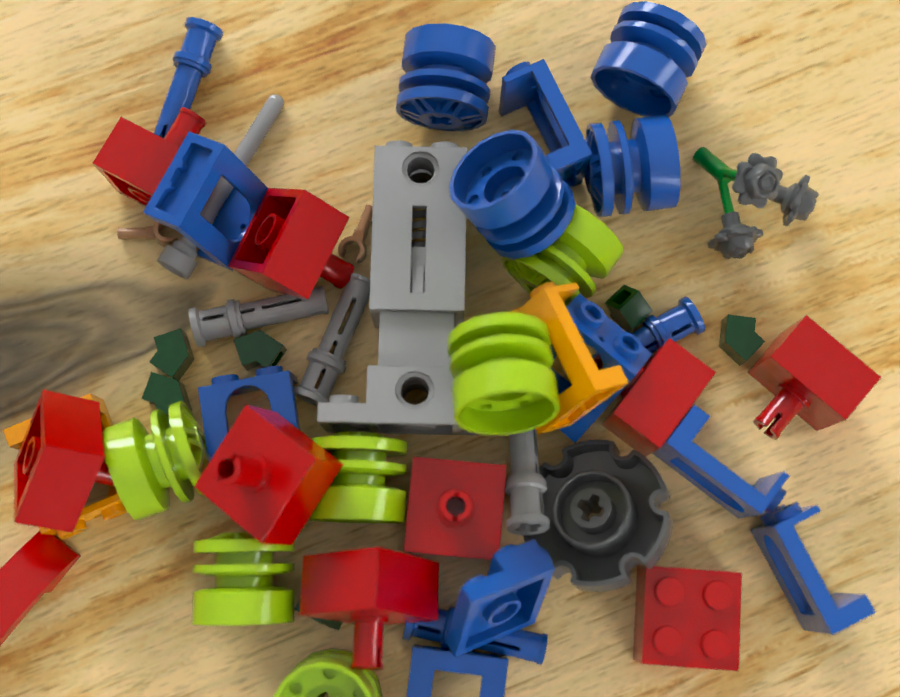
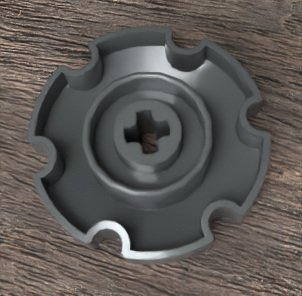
[523,440,673,592]

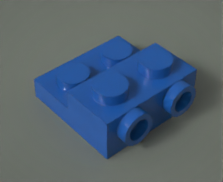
[446,539,555,657]

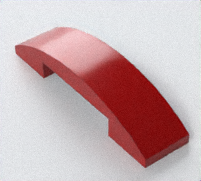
[0,531,81,646]

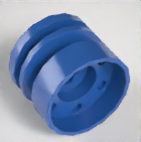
[591,1,707,117]
[396,23,496,131]
[584,114,681,217]
[449,130,576,259]

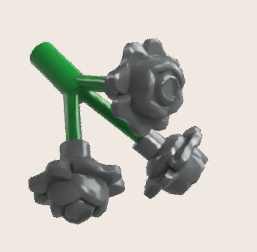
[693,147,819,259]

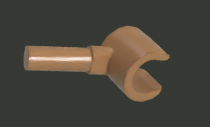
[338,205,373,263]
[117,222,178,247]

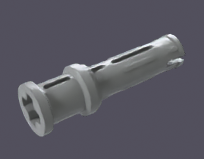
[294,273,370,407]
[189,285,329,348]
[505,429,550,535]

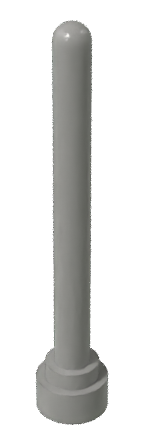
[157,94,284,279]

